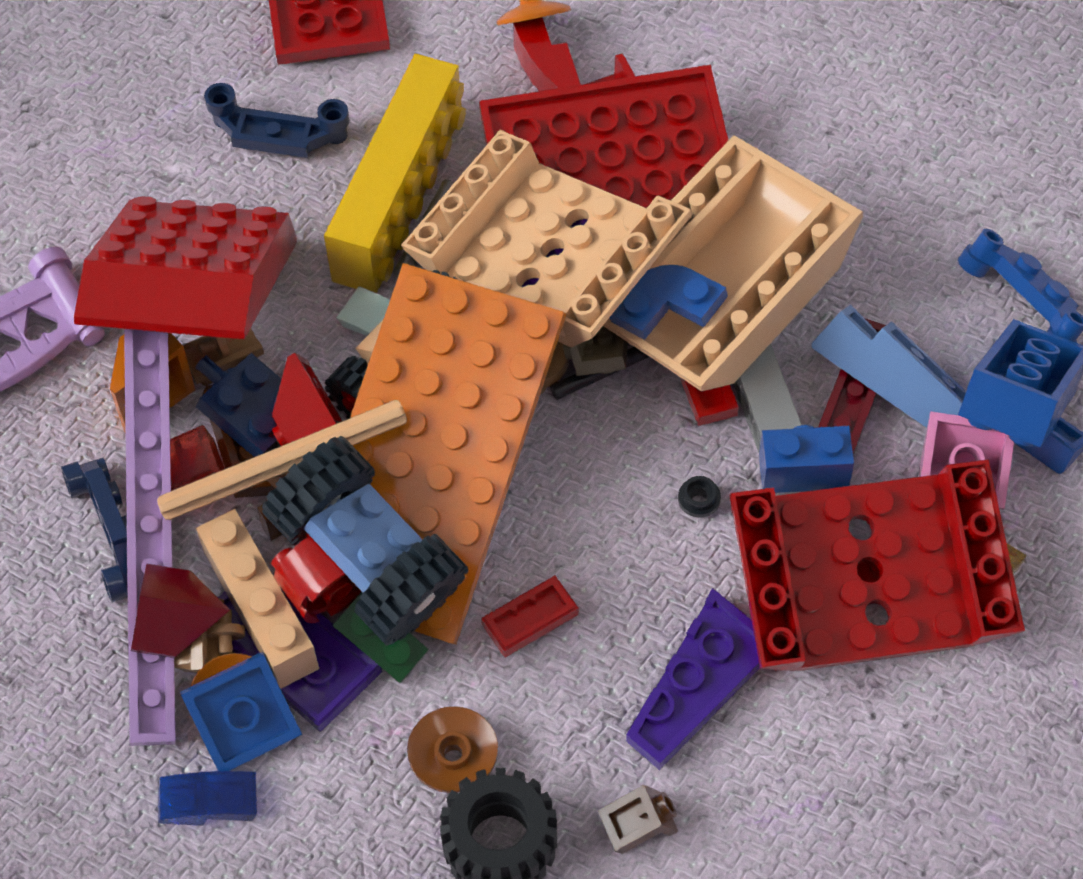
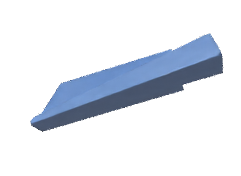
[811,305,966,428]

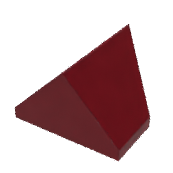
[131,564,230,658]

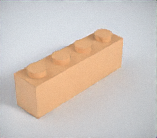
[196,509,319,689]

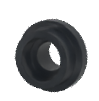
[678,476,721,518]

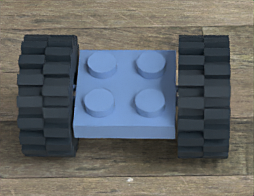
[262,436,468,645]

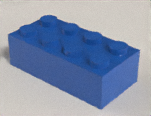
[958,319,1083,448]

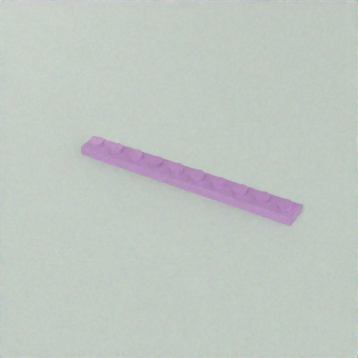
[124,329,175,746]

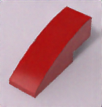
[513,17,581,91]

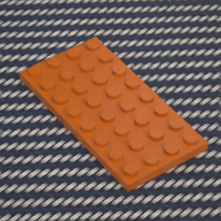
[346,263,566,645]

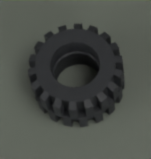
[440,768,557,879]

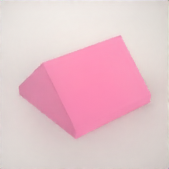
[919,411,1014,510]

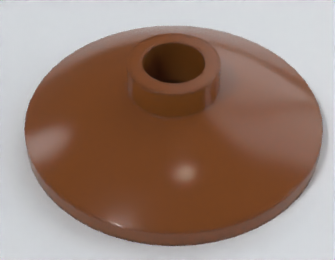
[407,706,498,793]

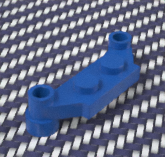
[957,228,1083,343]

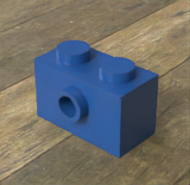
[759,425,854,493]

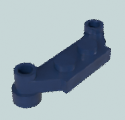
[204,83,350,158]
[61,457,128,603]

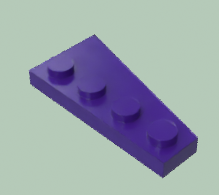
[626,588,760,770]

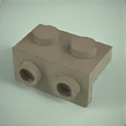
[563,326,628,376]

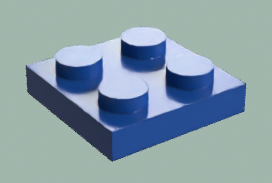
[180,652,302,775]

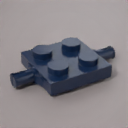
[195,353,282,457]

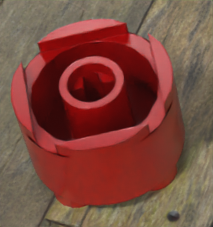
[271,533,363,623]

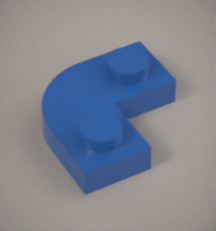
[610,265,728,340]

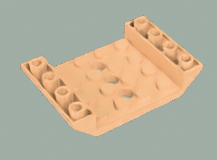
[402,130,692,348]

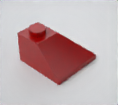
[272,353,343,446]

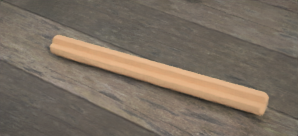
[157,400,407,520]

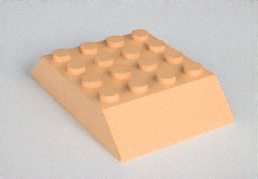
[603,135,863,391]

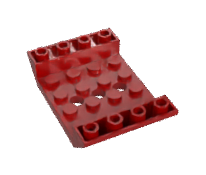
[729,459,1025,671]

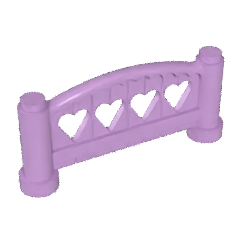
[0,247,105,392]

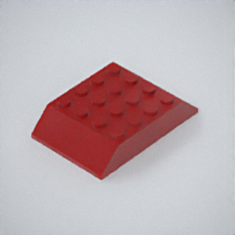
[74,196,297,340]

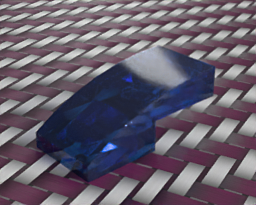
[158,771,257,826]

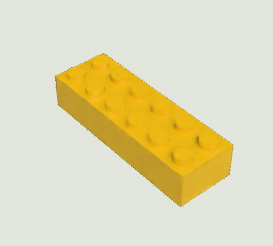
[324,53,466,293]

